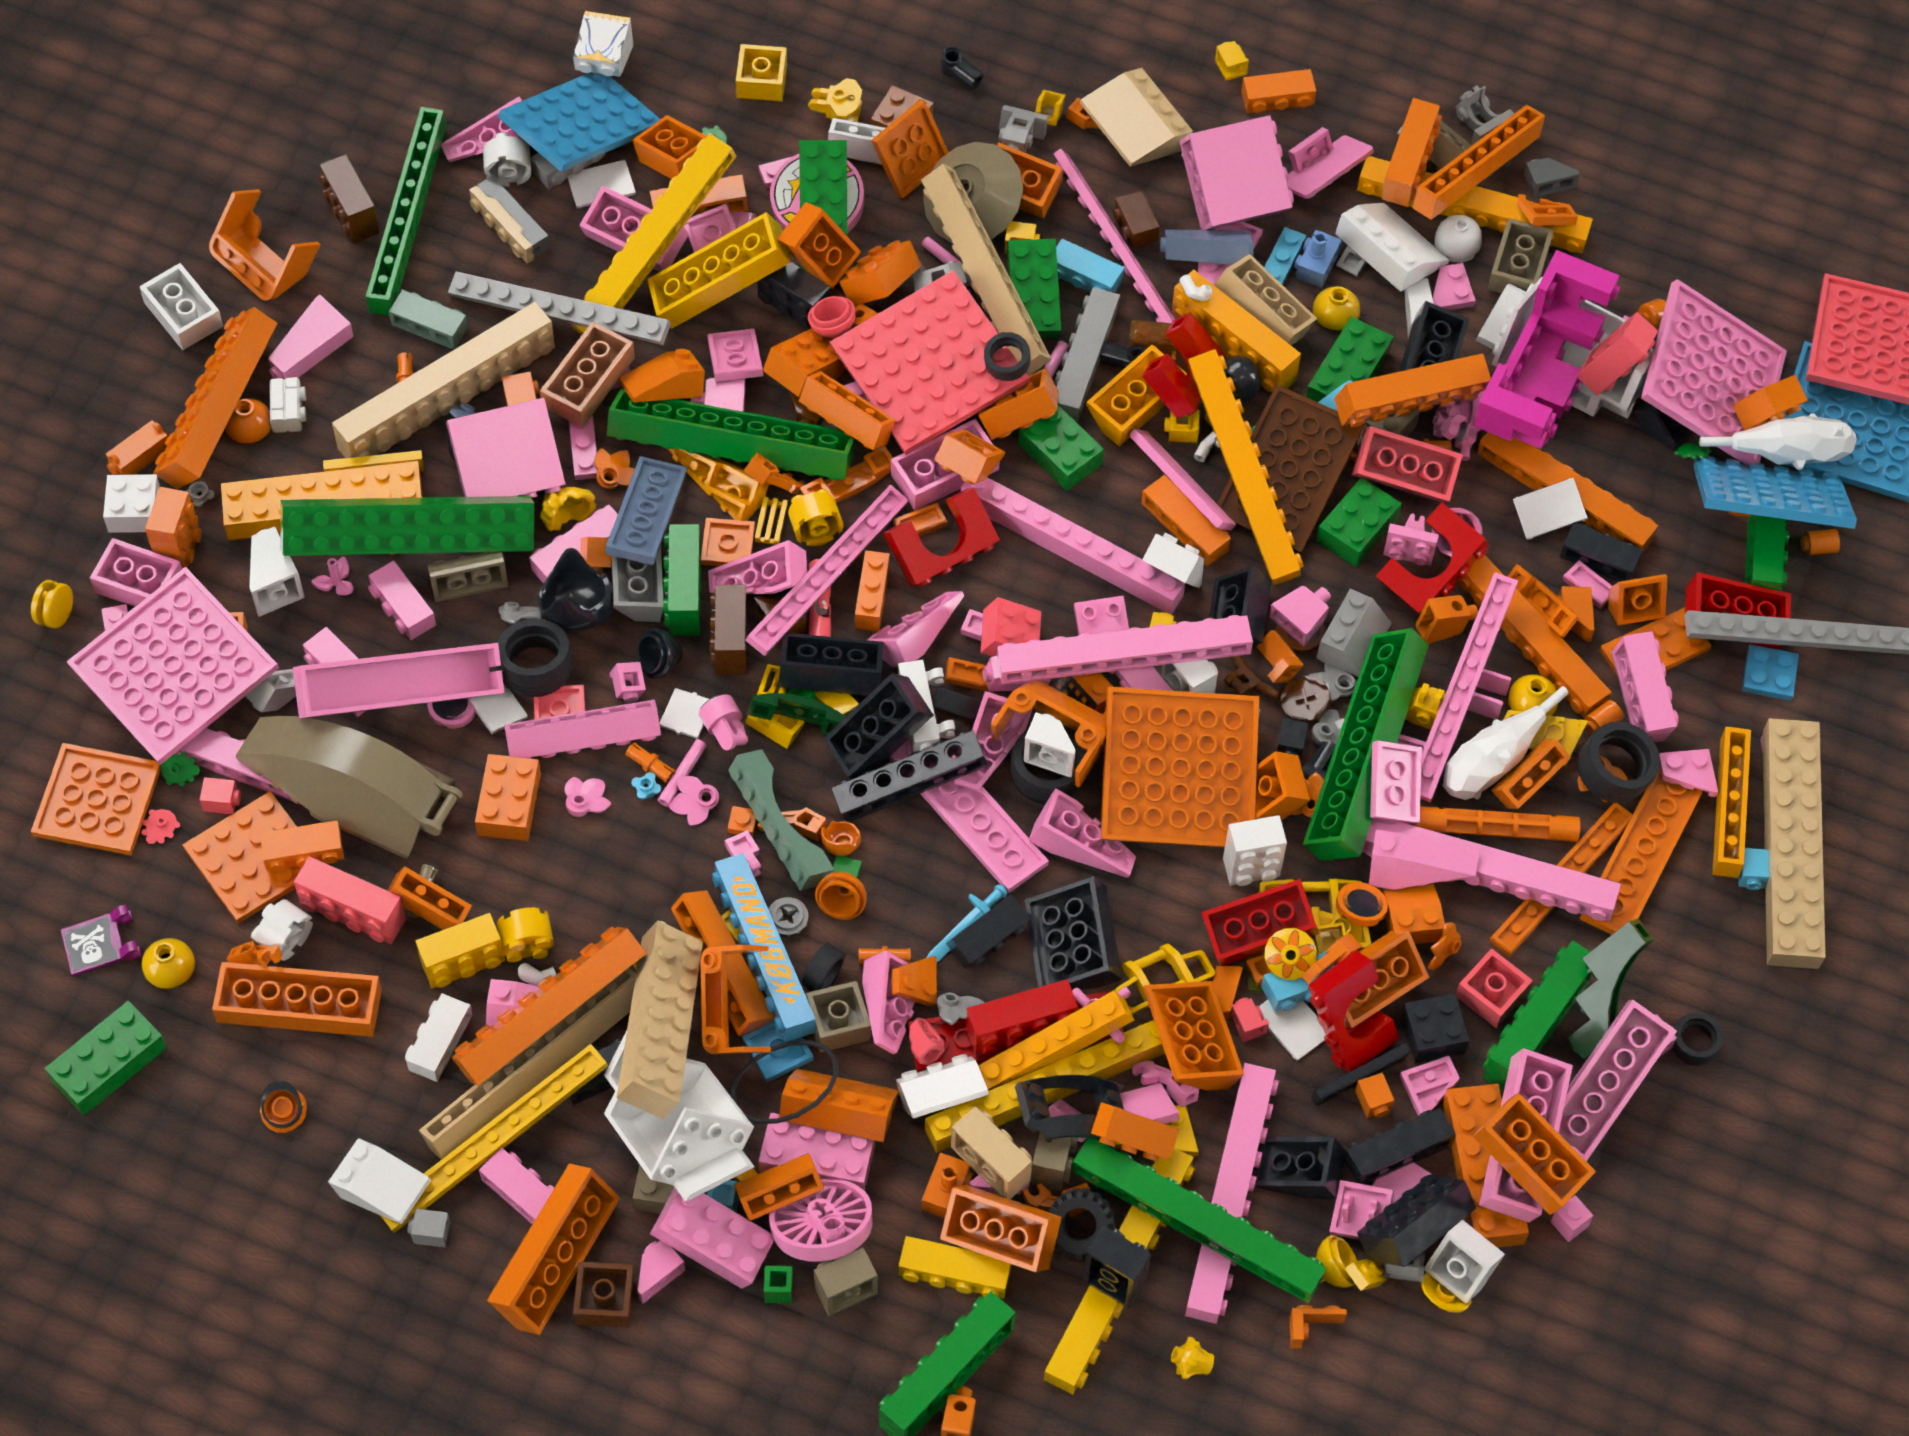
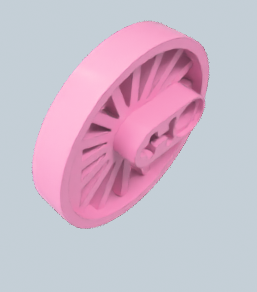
[769,1178,873,1261]

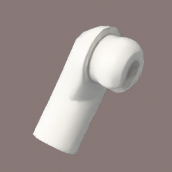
[1180,275,1212,301]
[1194,431,1220,462]
[518,963,556,986]

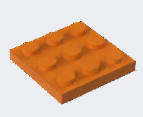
[871,100,949,199]

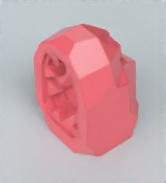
[909,1018,945,1065]

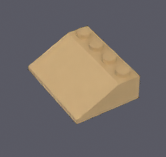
[1080,68,1193,167]

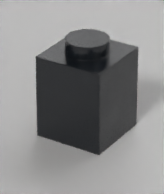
[1277,718,1309,761]

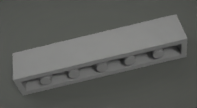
[1055,287,1120,422]

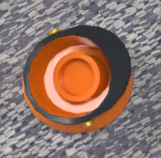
[260,1081,307,1133]

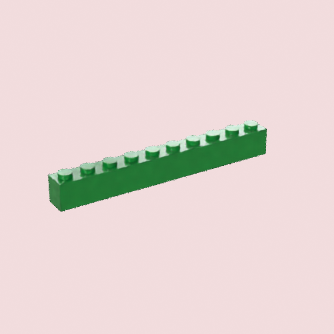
[366,107,446,316]
[1072,1138,1326,1304]

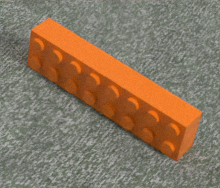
[153,307,277,489]
[451,926,647,1086]

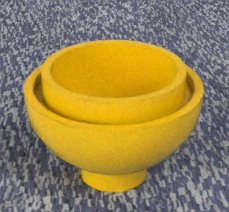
[1313,286,1360,330]
[1508,675,1558,716]
[142,938,195,989]
[1316,1235,1357,1288]

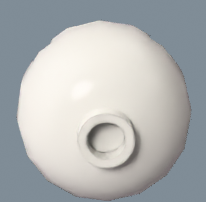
[1434,214,1482,262]

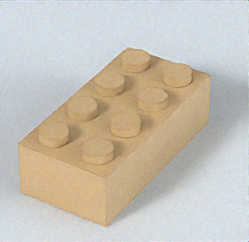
[1214,254,1317,345]

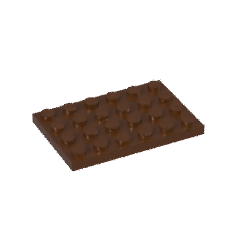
[1217,385,1365,555]

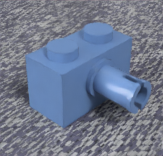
[1294,230,1342,288]

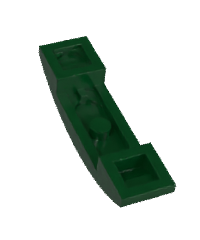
[746,693,846,735]

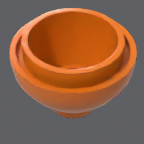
[225,398,272,443]
[815,872,867,920]

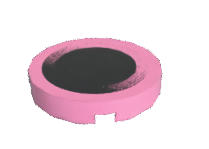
[427,698,476,729]

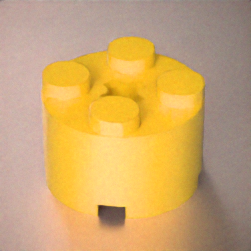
[788,489,843,546]
[497,907,554,962]

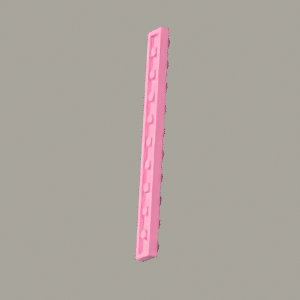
[1054,148,1176,330]
[745,485,909,656]
[1420,572,1518,803]

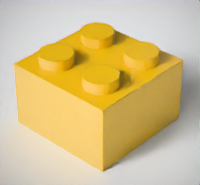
[736,44,787,101]

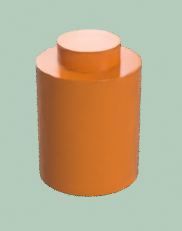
[1800,529,1840,556]
[1584,700,1624,735]

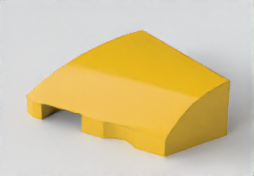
[745,687,804,749]
[1311,906,1371,955]

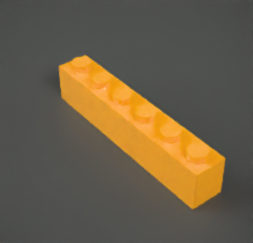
[1712,727,1751,878]
[978,990,1134,1091]

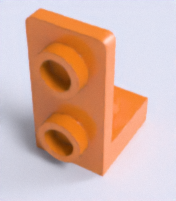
[1257,630,1304,683]
[1290,1305,1347,1349]

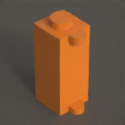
[106,420,168,475]

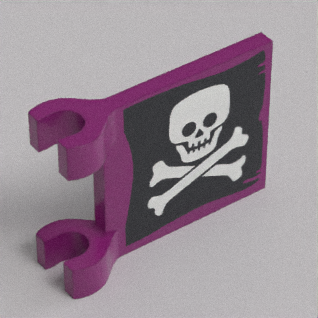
[61,905,142,977]

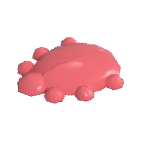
[141,809,180,844]

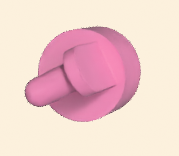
[699,694,748,750]

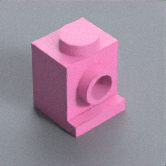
[610,662,646,703]

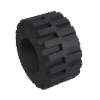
[1049,1189,1115,1260]

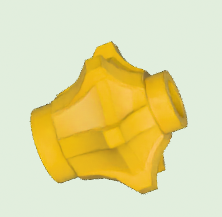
[1171,1337,1214,1379]

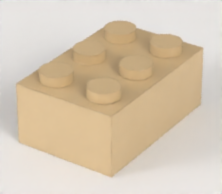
[951,1106,1032,1199]

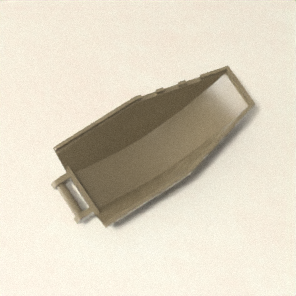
[236,716,463,859]

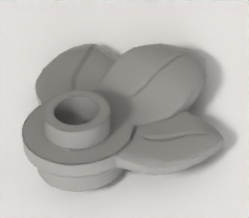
[499,602,541,624]
[1309,663,1356,702]
[1312,709,1345,746]
[937,993,984,1025]

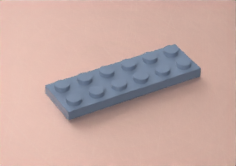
[605,456,687,565]

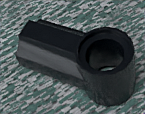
[941,46,984,90]
[1100,341,1147,368]
[1302,741,1336,780]

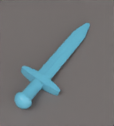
[926,885,1007,963]

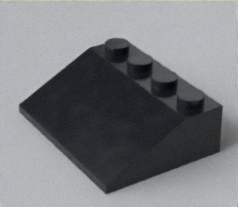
[1024,876,1122,990]

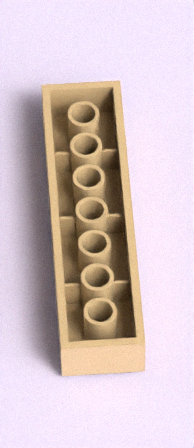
[616,920,703,1119]

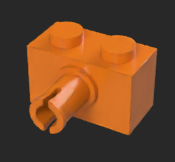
[921,1153,973,1218]

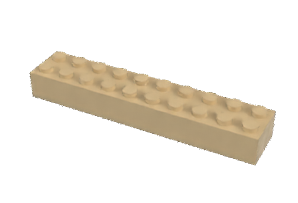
[332,302,555,458]
[1763,718,1825,969]

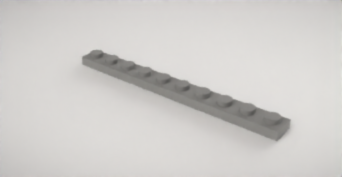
[448,271,671,345]
[1684,610,1909,655]

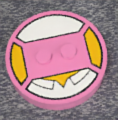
[770,154,865,233]

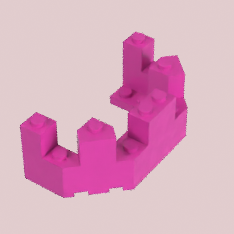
[1474,250,1621,449]

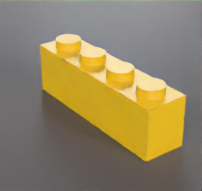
[898,1236,1011,1298]

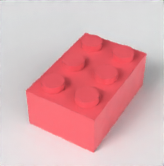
[1576,312,1658,396]

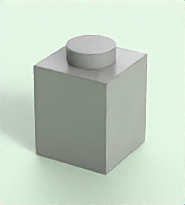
[408,1209,451,1248]

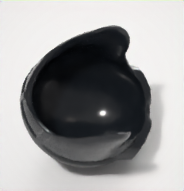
[538,548,613,631]

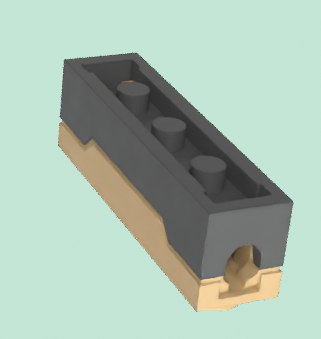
[469,175,550,264]

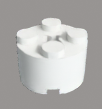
[483,133,531,187]
[251,899,313,960]

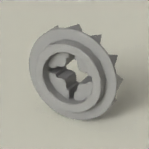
[768,897,808,937]

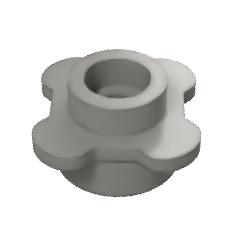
[186,481,215,507]

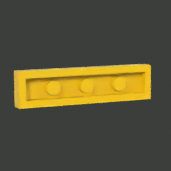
[323,450,424,472]

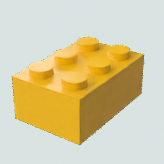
[416,913,505,989]

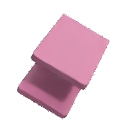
[1468,669,1511,720]

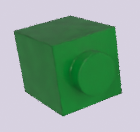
[764,1266,793,1303]

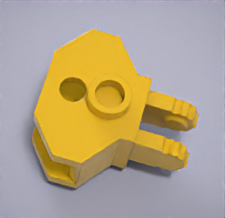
[808,78,862,122]
[1405,683,1445,730]

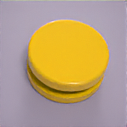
[31,580,73,629]

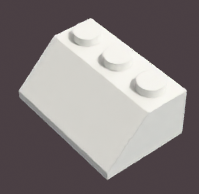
[896,1054,989,1118]

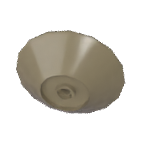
[923,142,1023,244]

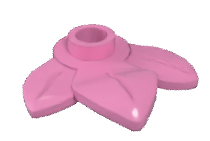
[669,776,719,825]
[564,777,611,817]

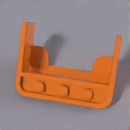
[209,189,321,301]
[991,680,1106,788]
[700,945,771,1055]

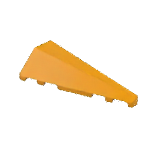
[668,448,769,521]

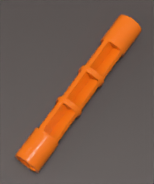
[1413,806,1580,842]

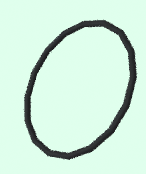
[731,1040,839,1124]

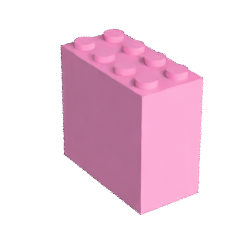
[1179,115,1294,230]
[446,398,565,498]

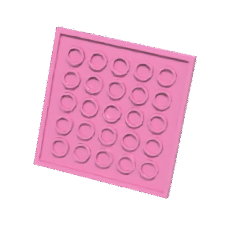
[1641,279,1787,465]
[67,567,279,765]

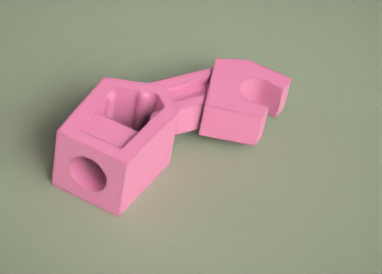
[1132,1061,1199,1107]

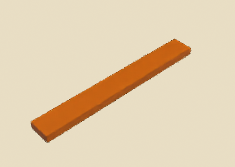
[1489,803,1633,957]

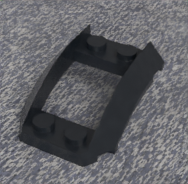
[1015,1075,1125,1143]

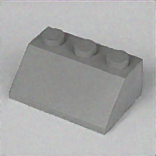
[611,545,663,622]
[1316,589,1391,677]

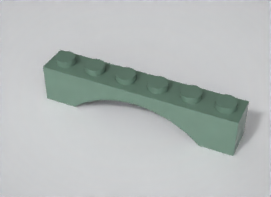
[728,749,834,891]

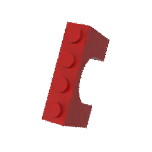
[1142,312,1225,419]
[883,487,1000,587]
[1376,502,1489,615]
[1308,950,1399,1072]

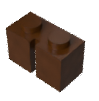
[1113,191,1160,248]

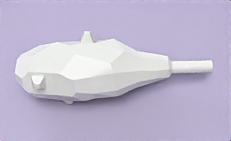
[1699,414,1856,470]
[1443,686,1569,800]

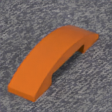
[800,446,893,503]
[1507,564,1579,637]

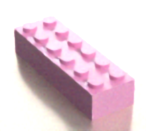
[1559,1000,1677,1161]
[1479,1048,1573,1222]

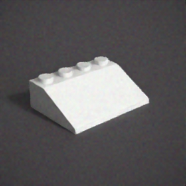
[1335,203,1450,292]

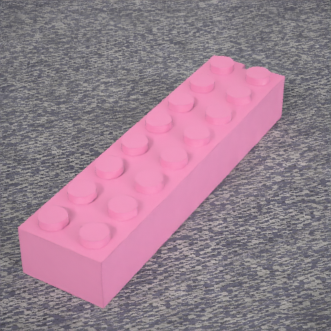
[293,643,504,719]

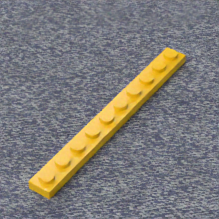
[380,1044,608,1233]

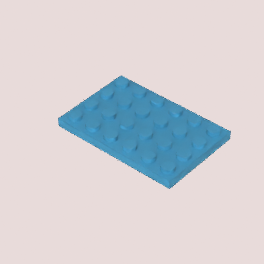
[498,72,661,172]

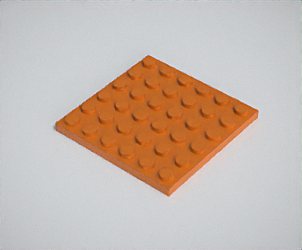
[1101,687,1259,848]

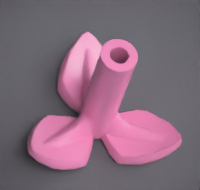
[311,557,354,595]

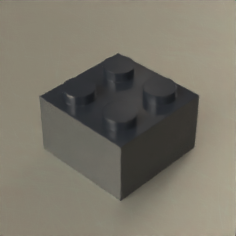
[1401,994,1469,1063]

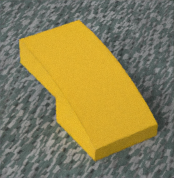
[813,691,859,716]

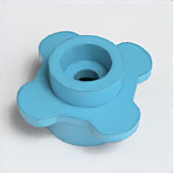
[631,772,661,800]

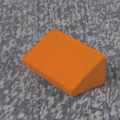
[1212,966,1243,1020]

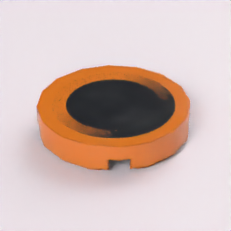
[1336,882,1388,927]

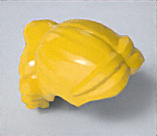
[540,487,596,531]

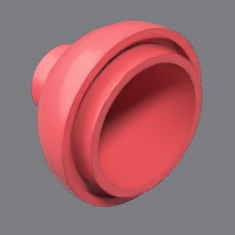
[808,296,856,340]

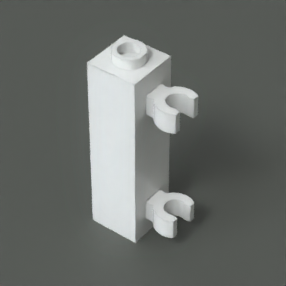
[898,660,955,752]

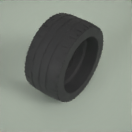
[497,618,573,697]
[1577,721,1660,803]
[1011,726,1086,804]

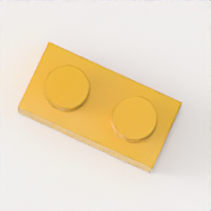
[1345,1259,1387,1291]

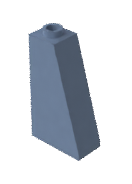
[1160,230,1254,265]

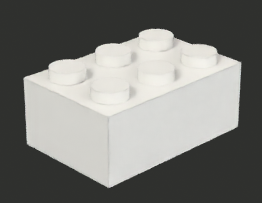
[140,263,223,350]
[1223,815,1287,886]

